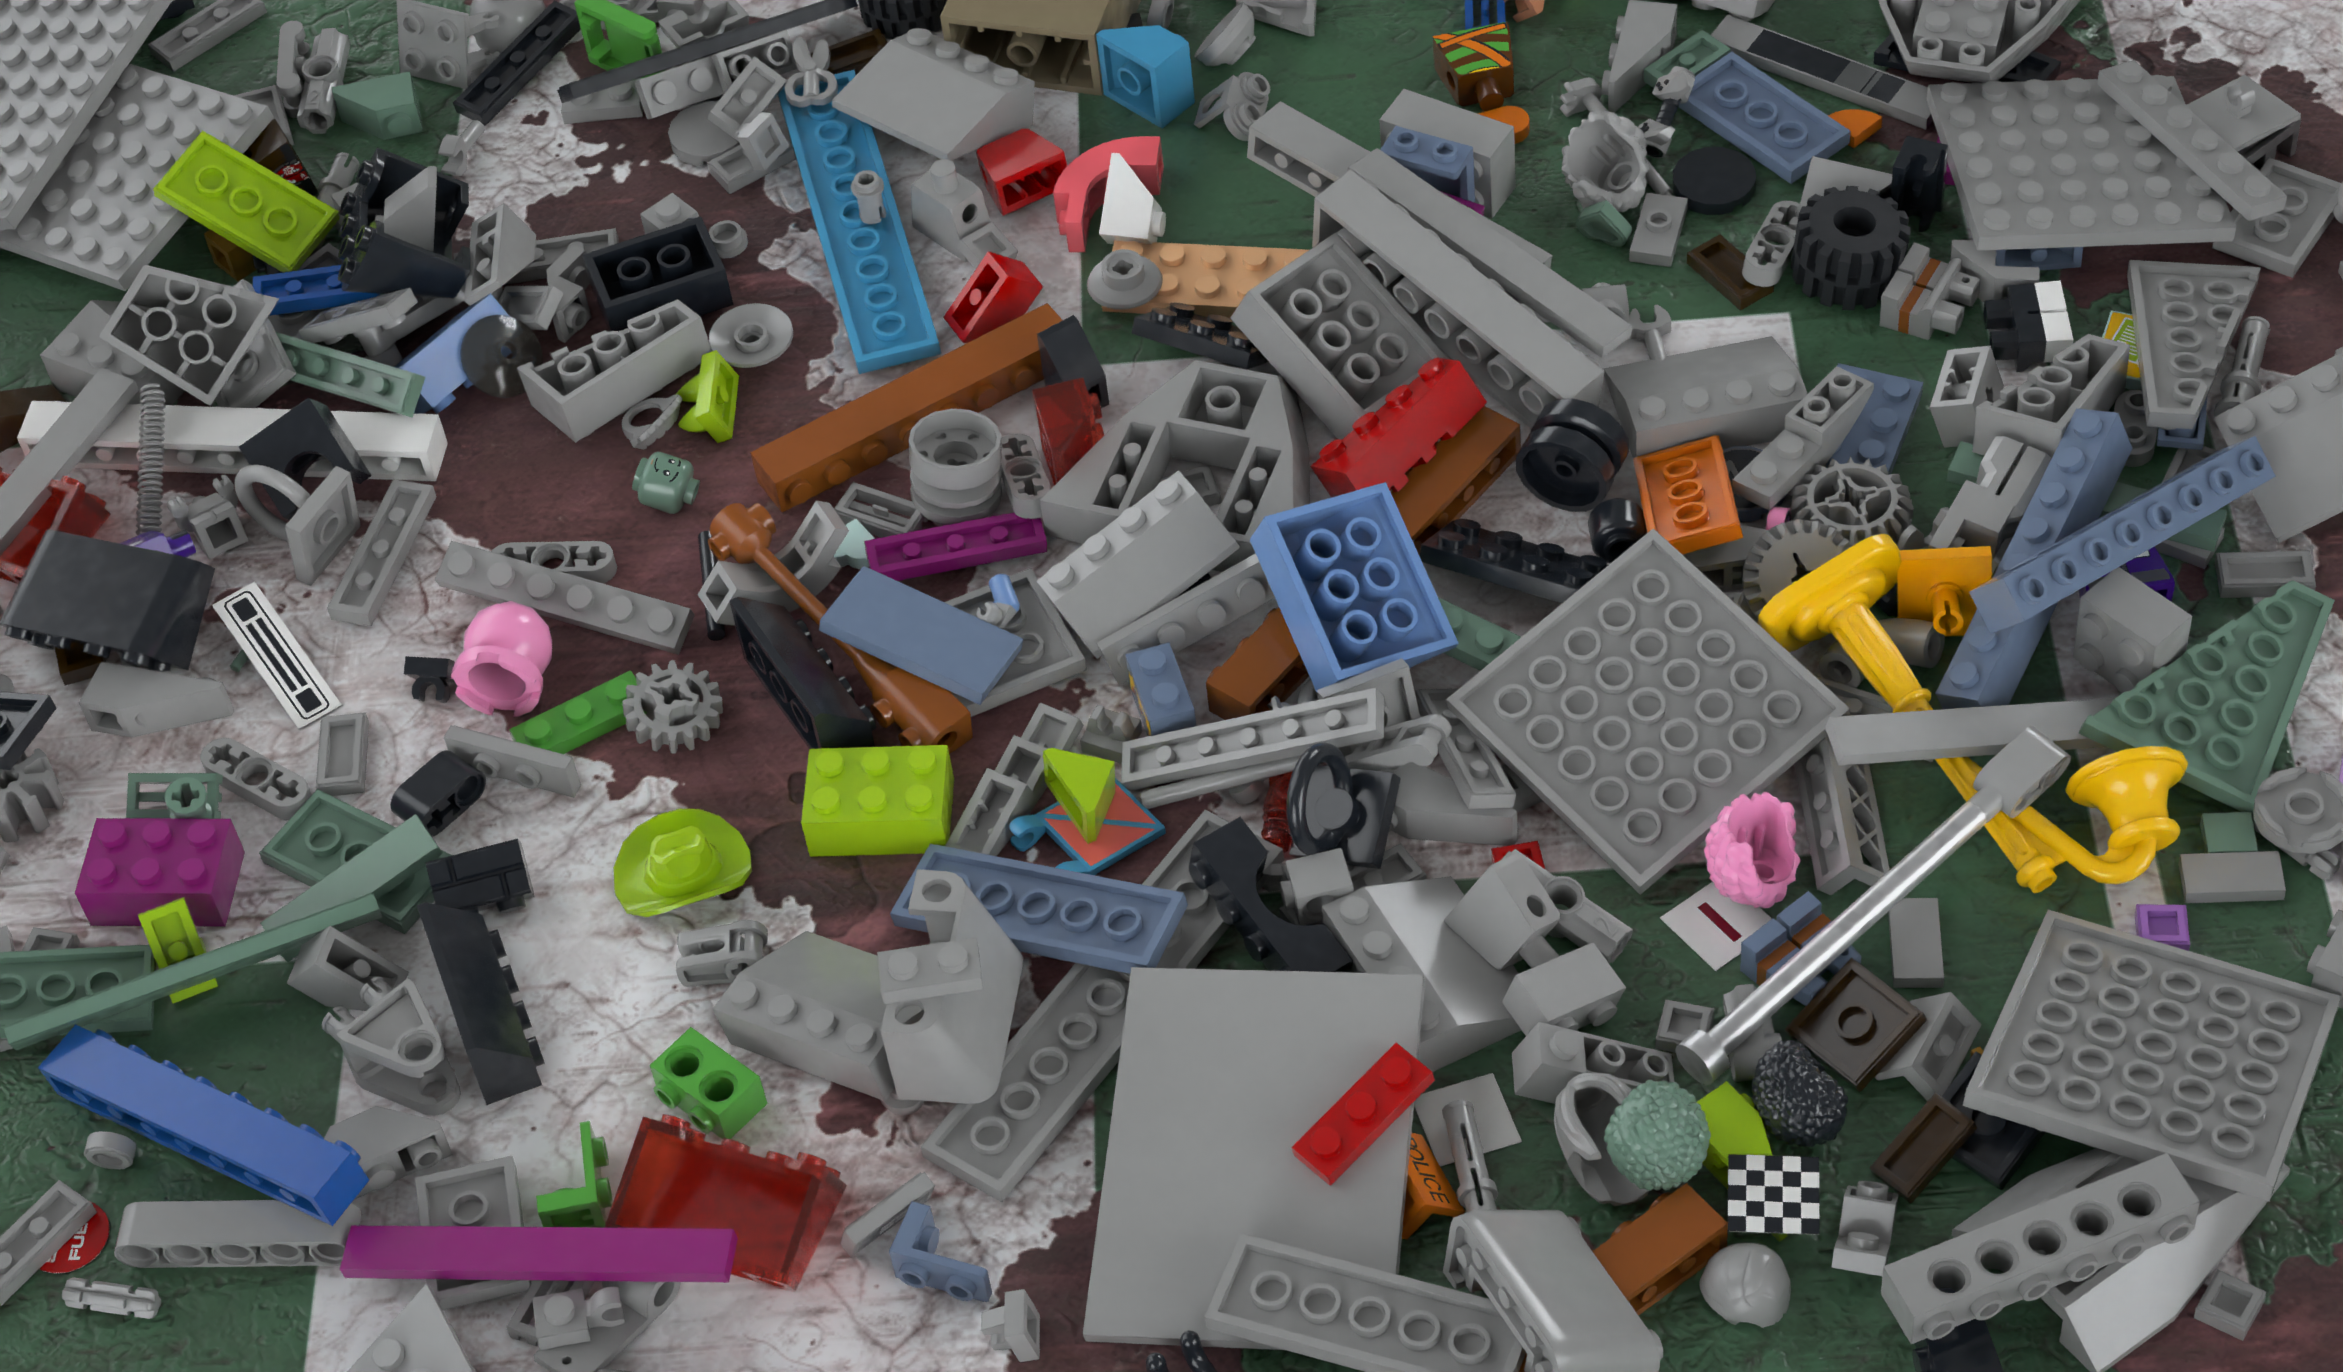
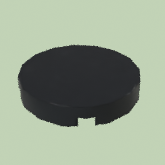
[1673,147,1756,215]

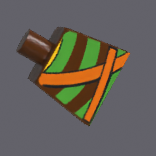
[1433,22,1514,111]

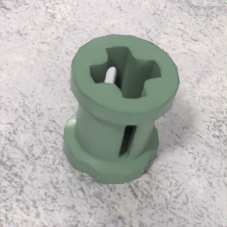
[164,777,213,819]

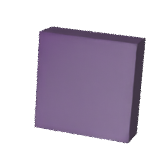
[2135,904,2190,951]

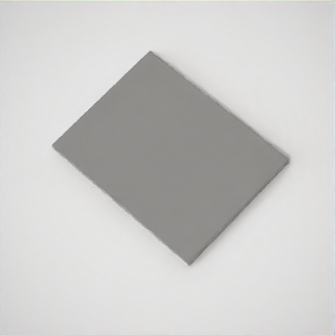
[1083,967,1425,1350]

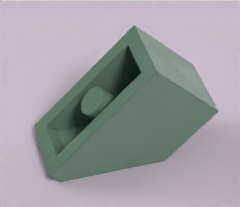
[332,71,423,140]

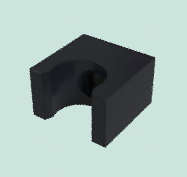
[239,398,372,520]

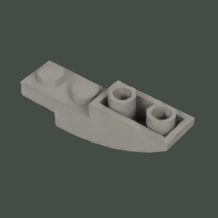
[634,30,798,120]
[1732,366,1874,510]

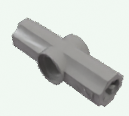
[297,28,350,134]
[1501,849,1633,963]

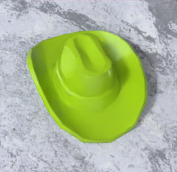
[613,809,752,917]

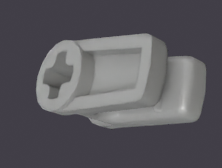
[676,920,768,986]

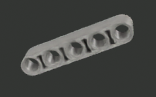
[114,1200,362,1268]

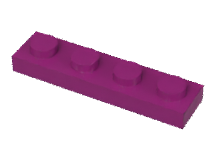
[864,512,1048,581]

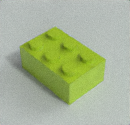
[801,745,954,857]

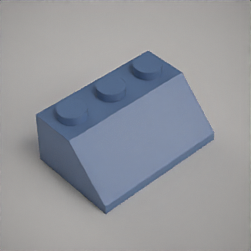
[394,293,523,414]

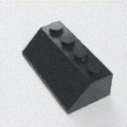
[729,597,876,749]
[417,902,545,1105]

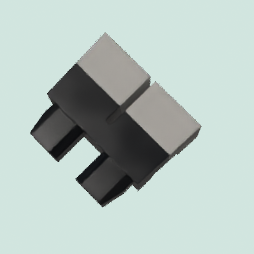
[1983,280,2073,372]

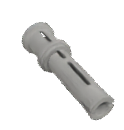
[2214,316,2270,417]

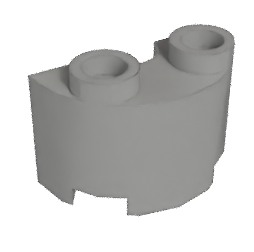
[658,0,749,62]

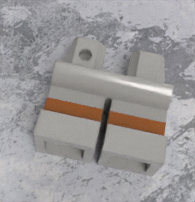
[1879,242,1980,340]

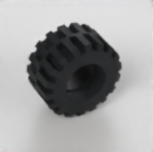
[858,0,947,39]

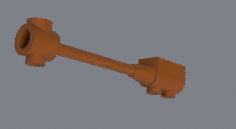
[708,503,973,754]

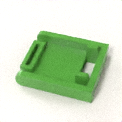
[574,0,666,78]

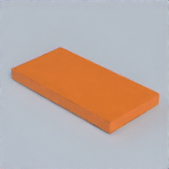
[1633,435,1744,554]

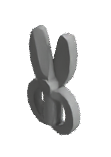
[785,36,838,108]

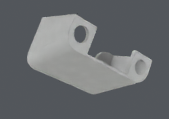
[881,869,1023,1104]

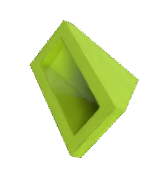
[1043,748,1115,844]

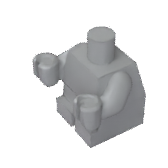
[167,475,249,560]

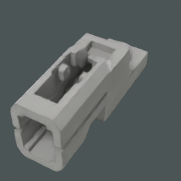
[1928,436,2052,559]

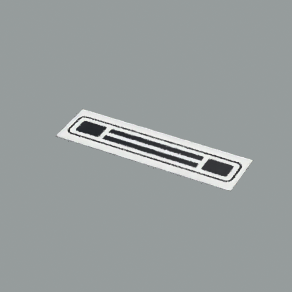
[212,581,342,729]

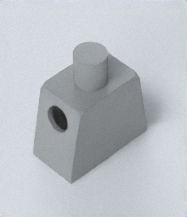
[911,159,991,262]
[1444,852,1560,970]

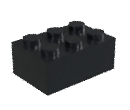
[582,216,734,332]

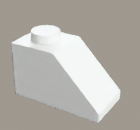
[1099,153,1166,244]

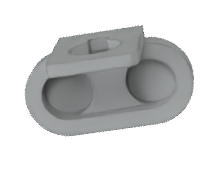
[1194,72,1270,141]

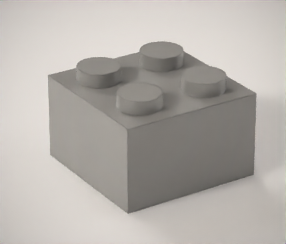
[2073,567,2192,693]

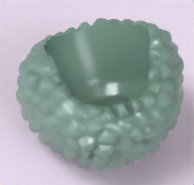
[1604,1079,1711,1191]

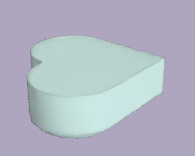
[834,519,875,569]

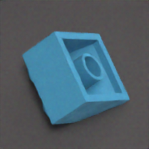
[1096,25,1195,128]

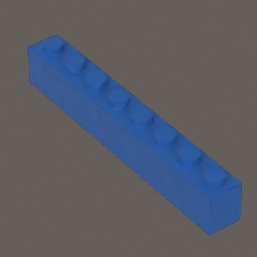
[38,1024,369,1226]

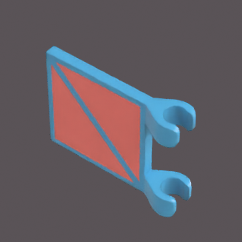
[1009,778,1166,875]

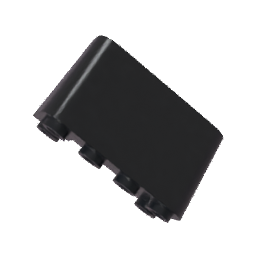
[338,147,471,299]
[0,530,215,672]

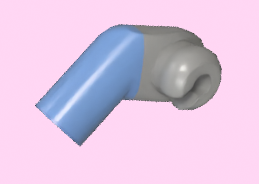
[976,574,1020,629]

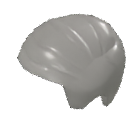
[1699,1242,1791,1328]

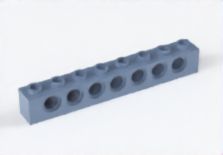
[1969,436,2276,634]

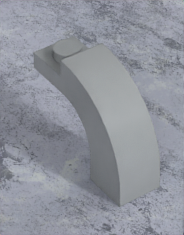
[697,501,849,625]

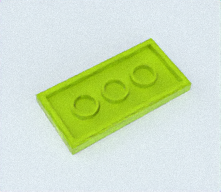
[153,130,340,273]

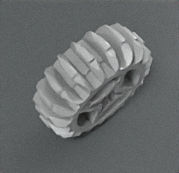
[1790,456,1914,547]

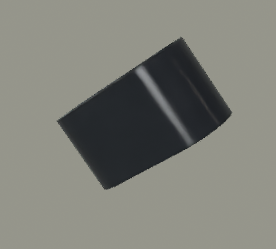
[390,750,486,837]

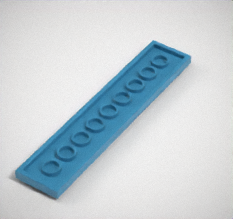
[778,70,941,374]

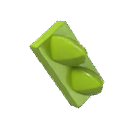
[676,350,739,443]

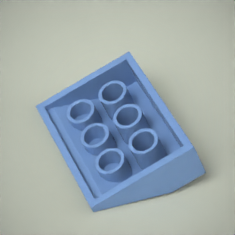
[1250,482,1459,692]

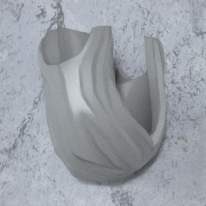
[1554,1072,1650,1206]

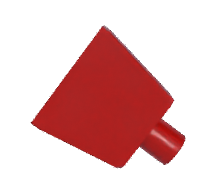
[976,128,1067,216]

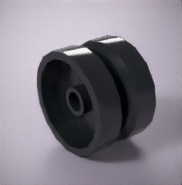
[1516,399,1629,512]

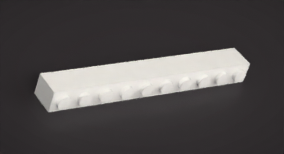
[17,401,448,481]

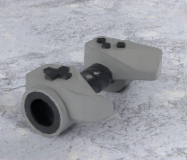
[1638,66,1695,159]

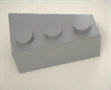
[98,264,279,406]
[40,300,185,405]

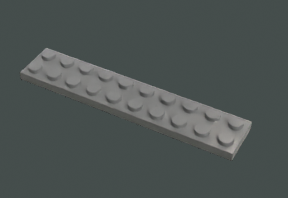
[921,810,1284,1202]

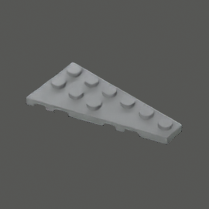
[2127,260,2261,430]

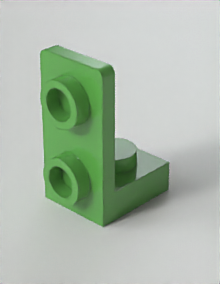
[536,1121,613,1228]

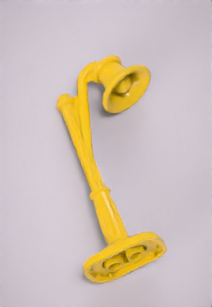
[1758,534,2188,893]

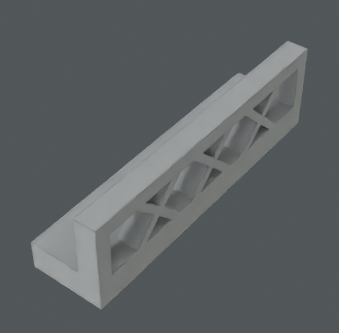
[1795,736,1890,895]

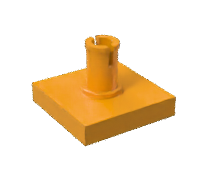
[1897,546,1992,636]

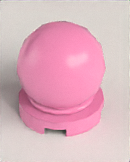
[451,601,552,717]

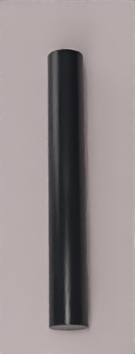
[698,531,725,641]

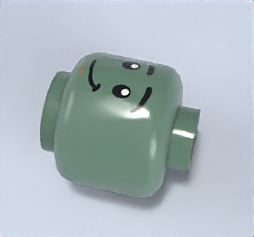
[632,452,700,514]

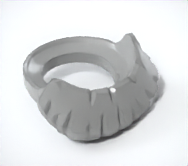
[622,394,682,449]

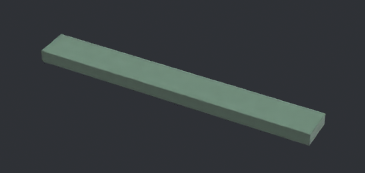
[3,893,382,1050]

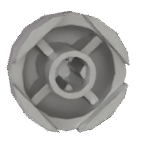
[470,0,546,54]

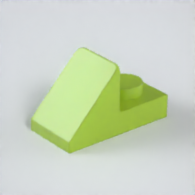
[138,897,218,1004]

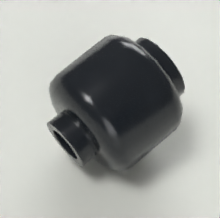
[1588,498,1647,563]

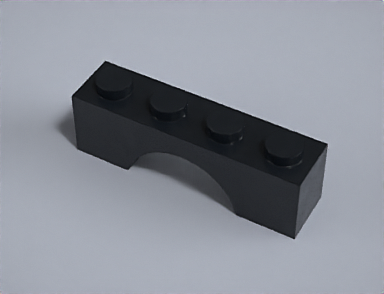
[1189,817,1353,972]

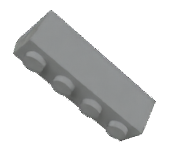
[1037,470,1240,659]

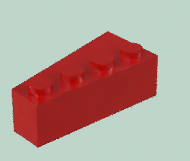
[1310,358,1487,498]

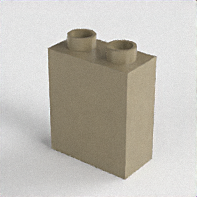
[940,0,1141,96]

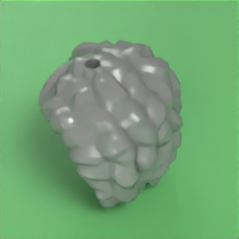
[1562,110,1650,212]

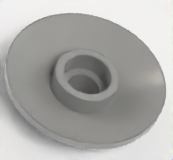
[709,303,793,368]

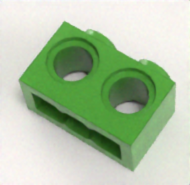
[650,1027,768,1143]

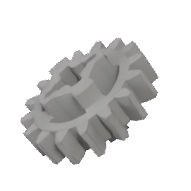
[623,660,723,753]

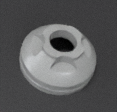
[1194,2,1256,66]

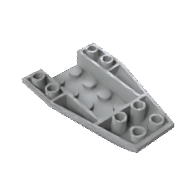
[1952,1148,2290,1372]

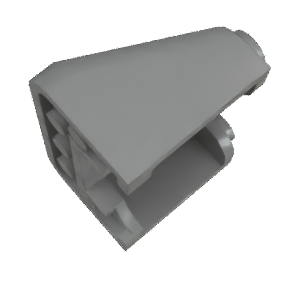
[1443,1209,1663,1372]

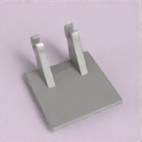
[396,0,500,89]

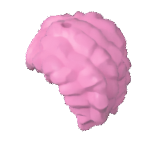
[1704,791,1801,908]

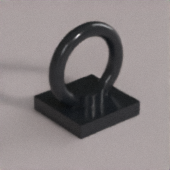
[1286,742,1401,869]

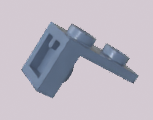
[889,1201,992,1302]

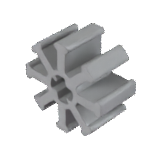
[0,748,64,842]

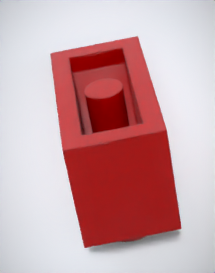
[943,251,1043,344]

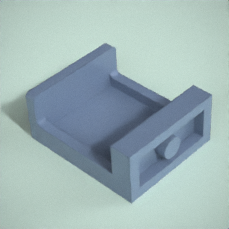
[1380,126,1475,202]

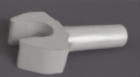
[438,120,485,176]
[1629,305,1671,361]

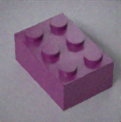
[75,818,245,927]

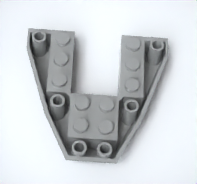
[1878,0,2081,83]
[1040,360,1310,572]

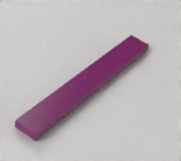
[339,1225,738,1283]

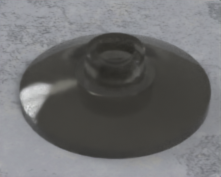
[460,315,543,398]

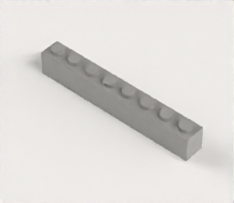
[1247,101,1552,305]

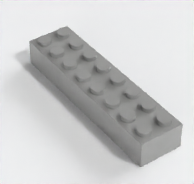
[1312,170,1604,429]

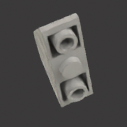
[324,1106,453,1200]

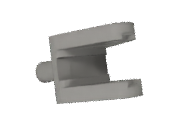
[322,976,461,1116]

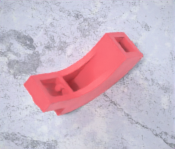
[1053,136,1164,253]

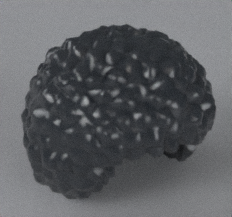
[1752,1040,1848,1147]

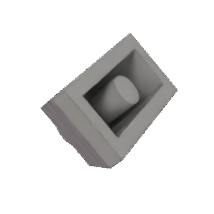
[376,166,437,252]
[287,926,409,1011]

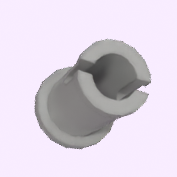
[851,170,886,224]

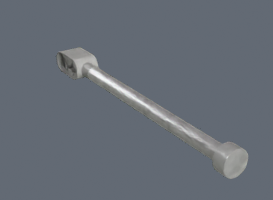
[1675,726,2071,1085]

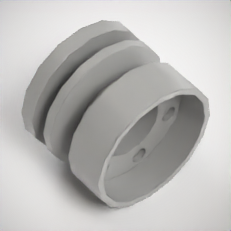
[909,409,1002,525]

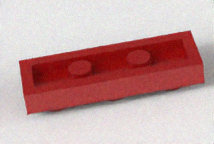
[1291,1043,1435,1186]

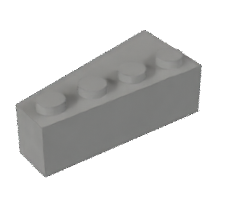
[517,299,712,443]
[1972,334,2130,464]

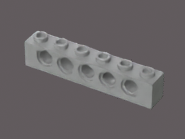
[1881,1153,2200,1344]

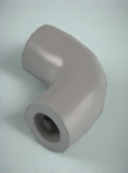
[1819,618,1945,688]

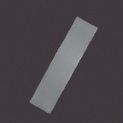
[945,703,1084,856]

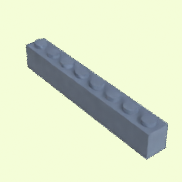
[1935,408,2133,709]

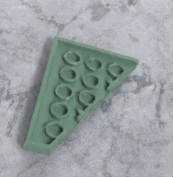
[2079,580,2335,814]

